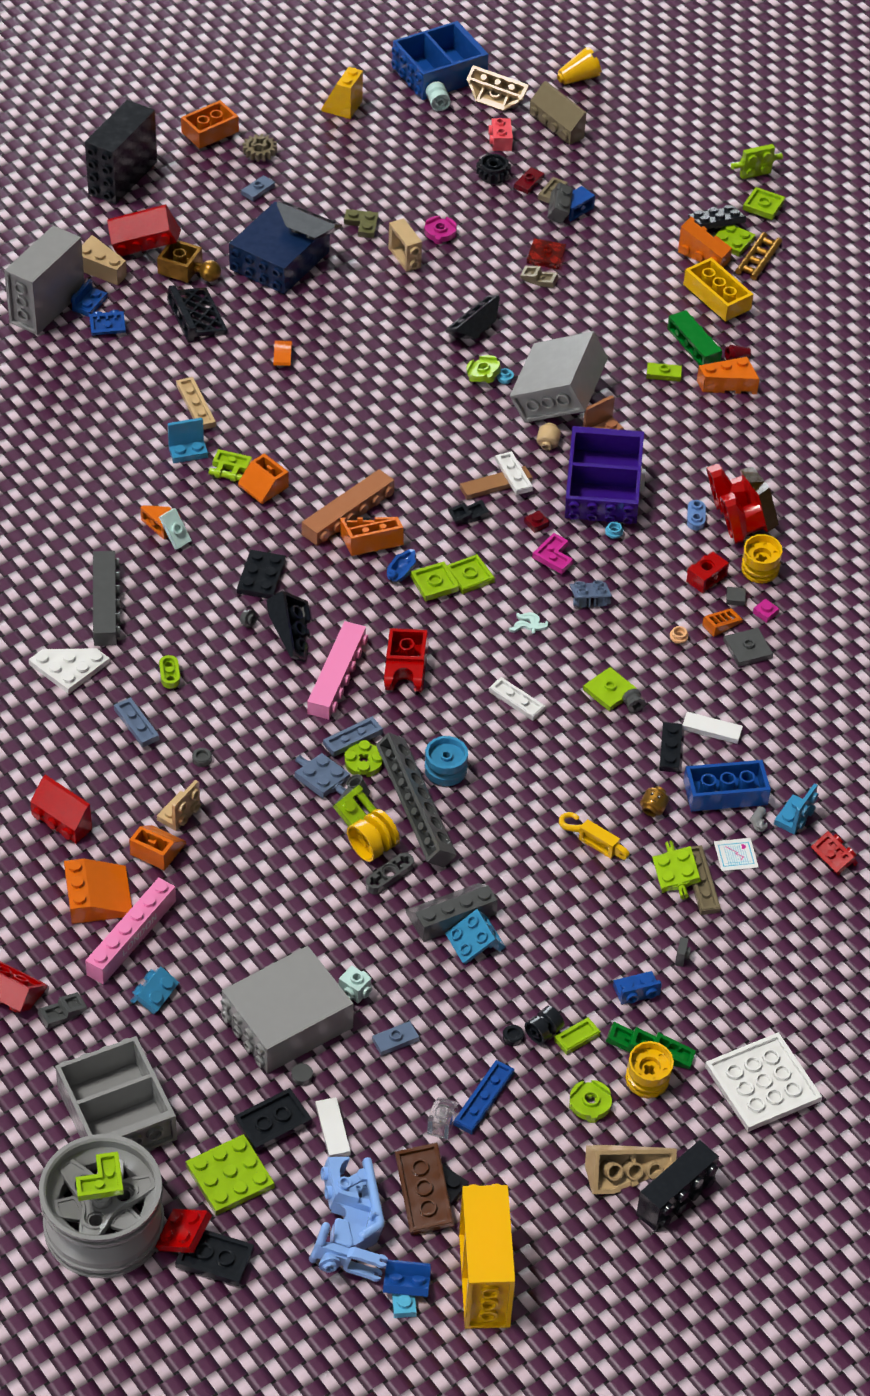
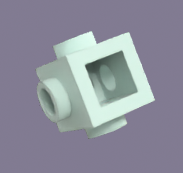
[339,965,372,1003]

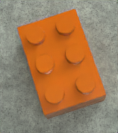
[181,100,239,149]

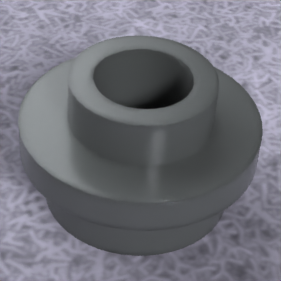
[240,609,257,628]

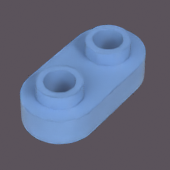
[687,500,706,531]

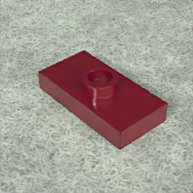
[514,167,544,194]

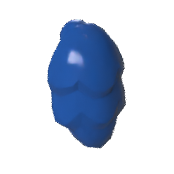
[387,549,417,582]

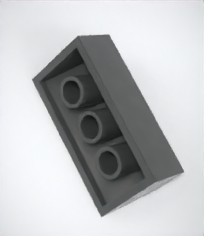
[406,883,498,942]

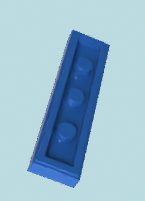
[453,1060,515,1135]

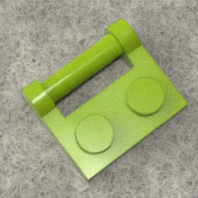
[333,784,376,827]

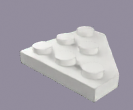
[29,648,110,694]

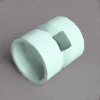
[426,82,451,111]

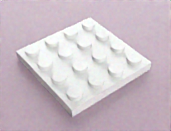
[705,1032,822,1132]

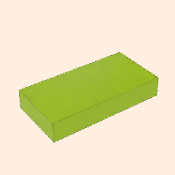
[554,1017,601,1055]

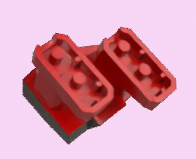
[706,464,779,544]

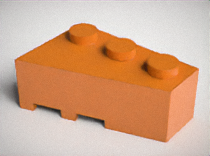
[340,517,404,556]

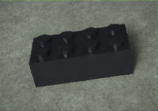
[636,1140,719,1232]

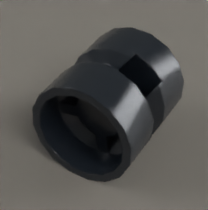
[524,1006,565,1045]

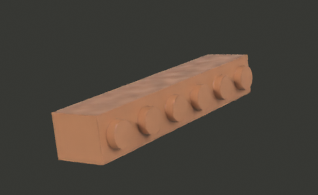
[302,469,394,546]

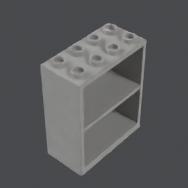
[4,225,85,335]
[510,331,608,423]
[221,946,354,1074]
[55,1036,177,1151]

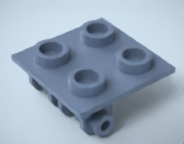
[569,580,612,608]

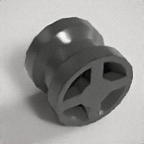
[622,689,646,713]

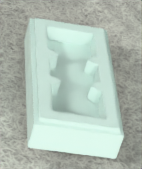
[159,508,192,549]

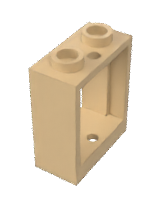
[388,218,422,272]

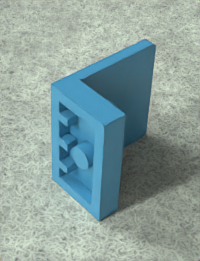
[167,418,208,463]
[774,783,819,835]
[446,909,506,964]

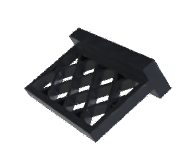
[167,285,228,342]

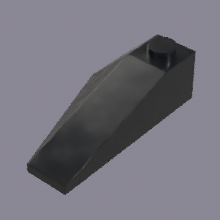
[266,590,311,662]

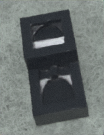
[448,500,490,524]

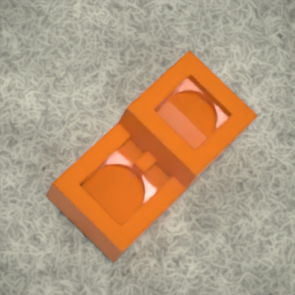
[273,340,292,366]

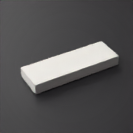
[495,451,533,495]
[489,677,545,721]
[682,712,743,744]
[315,1097,351,1157]

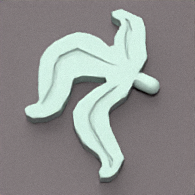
[509,612,548,634]

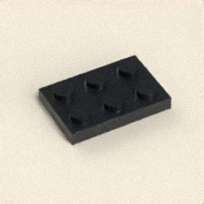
[688,205,746,229]
[237,549,286,599]
[234,1088,312,1152]
[175,1230,255,1286]

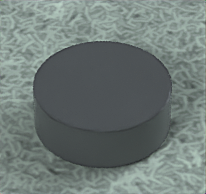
[192,748,212,767]
[291,1063,313,1086]

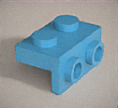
[130,966,179,1014]

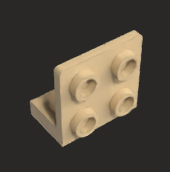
[157,780,201,831]

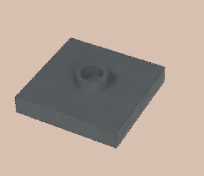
[723,628,773,667]

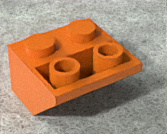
[238,453,289,504]
[129,825,186,871]

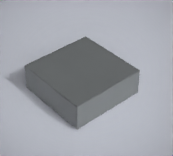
[726,587,746,606]

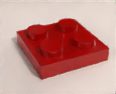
[155,1209,212,1253]

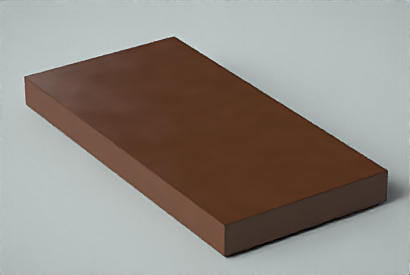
[395,1142,454,1235]

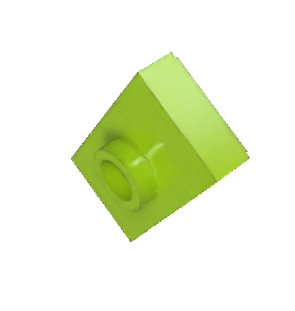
[646,363,682,382]

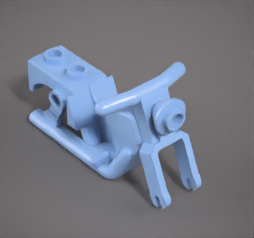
[309,1156,388,1282]

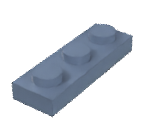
[114,697,159,748]
[323,716,383,757]

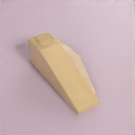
[585,1145,677,1194]

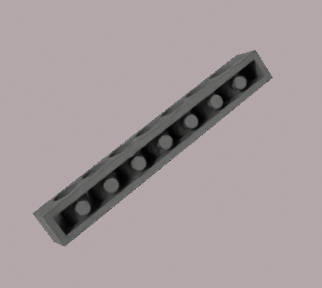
[376,732,457,868]

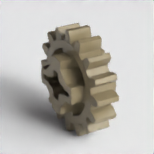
[243,134,277,162]

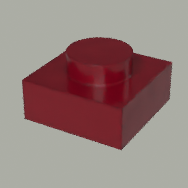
[524,511,550,533]

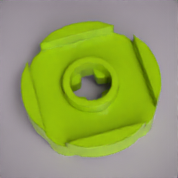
[466,355,501,383]
[344,740,383,777]
[569,1080,612,1123]

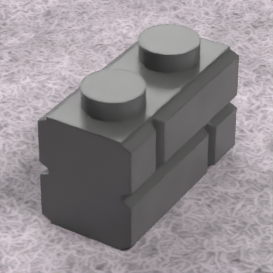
[547,183,573,223]

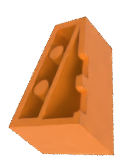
[678,217,732,268]
[697,357,760,394]

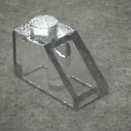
[427,1097,459,1140]

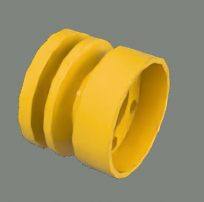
[741,534,783,583]
[347,809,400,862]
[625,1041,674,1098]

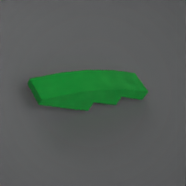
[606,1022,696,1069]

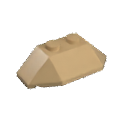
[467,65,529,111]

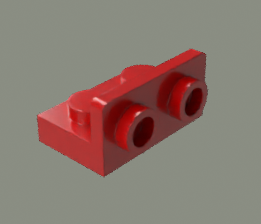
[811,831,858,875]

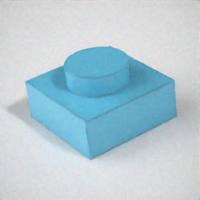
[392,1294,417,1318]

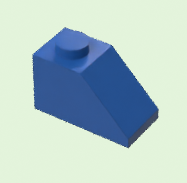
[569,186,595,221]

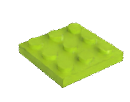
[185,1134,275,1216]

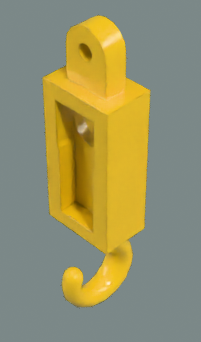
[559,812,630,860]

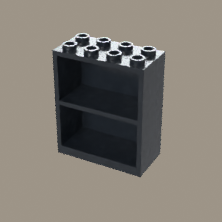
[85,100,157,204]

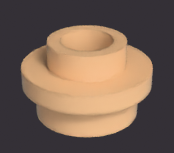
[670,626,689,644]

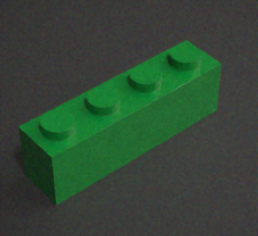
[667,310,722,365]

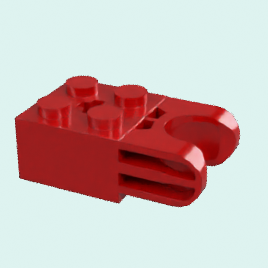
[384,628,429,692]

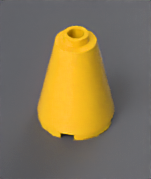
[557,47,602,85]

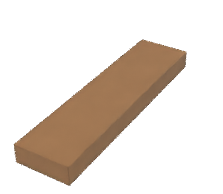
[460,466,533,500]

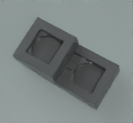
[38,992,87,1029]

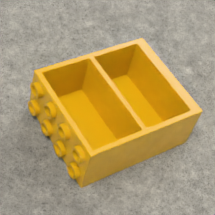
[459,1184,515,1329]

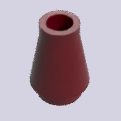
[724,345,751,360]

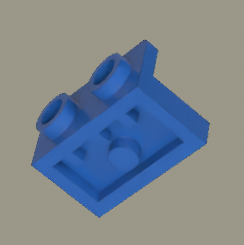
[71,279,108,317]
[89,310,126,336]
[613,971,662,1005]
[383,1260,431,1297]

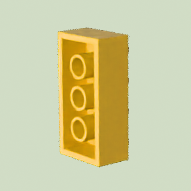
[683,257,754,322]

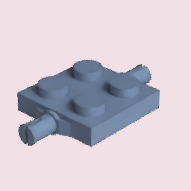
[294,753,350,798]

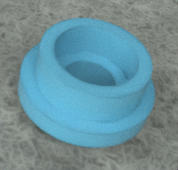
[496,368,514,384]
[605,522,623,538]

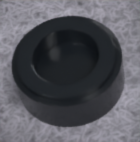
[503,1025,524,1046]

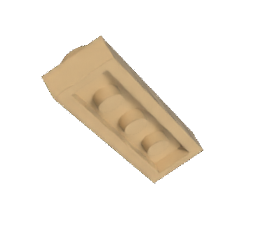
[176,377,216,430]

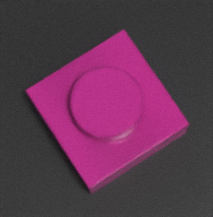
[753,599,780,623]

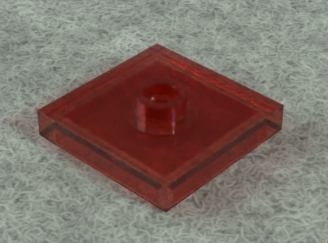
[527,238,566,269]

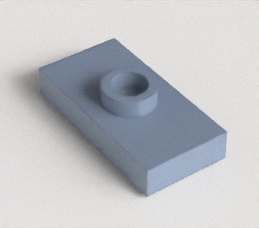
[241,175,275,201]
[372,1021,419,1056]

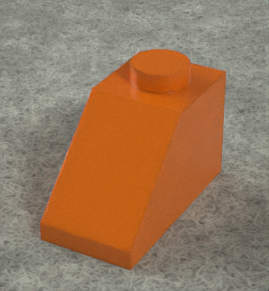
[140,505,181,539]

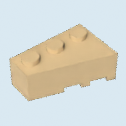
[82,235,127,286]

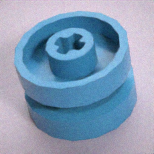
[424,736,468,786]

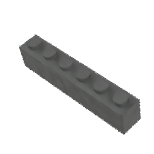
[93,551,120,646]

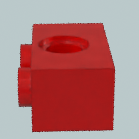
[686,551,729,593]

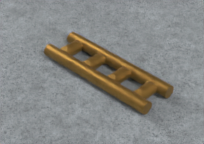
[735,232,782,280]

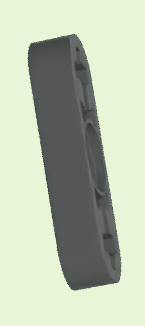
[366,853,414,895]

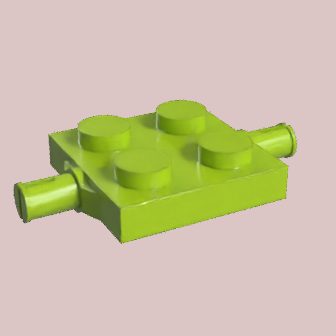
[731,144,783,179]
[652,841,701,900]

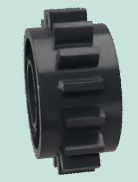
[476,154,511,184]

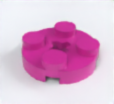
[424,216,457,244]

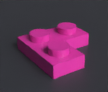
[532,533,573,574]

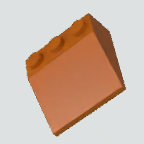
[64,858,132,924]

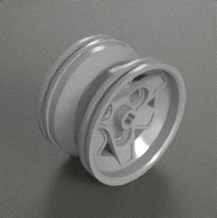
[39,1134,165,1278]

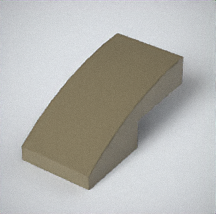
[520,266,559,288]

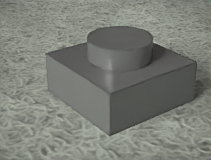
[675,937,691,967]

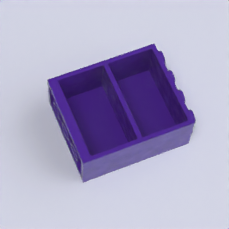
[565,426,644,524]

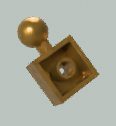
[157,240,221,283]

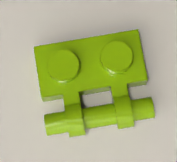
[208,449,252,482]

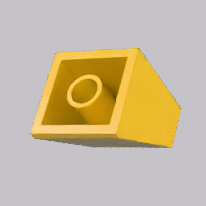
[321,67,363,119]

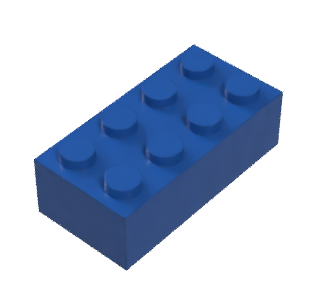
[683,760,771,811]

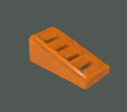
[702,608,743,637]

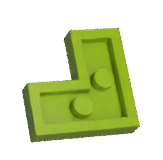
[75,1151,124,1201]

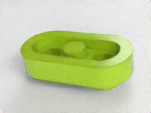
[159,655,180,689]

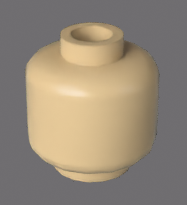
[536,423,561,450]

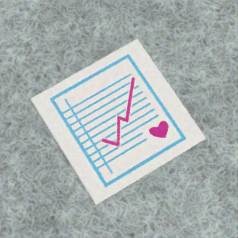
[714,838,759,871]

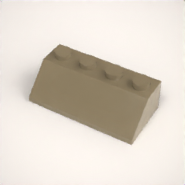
[530,81,587,145]

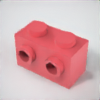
[488,118,513,151]

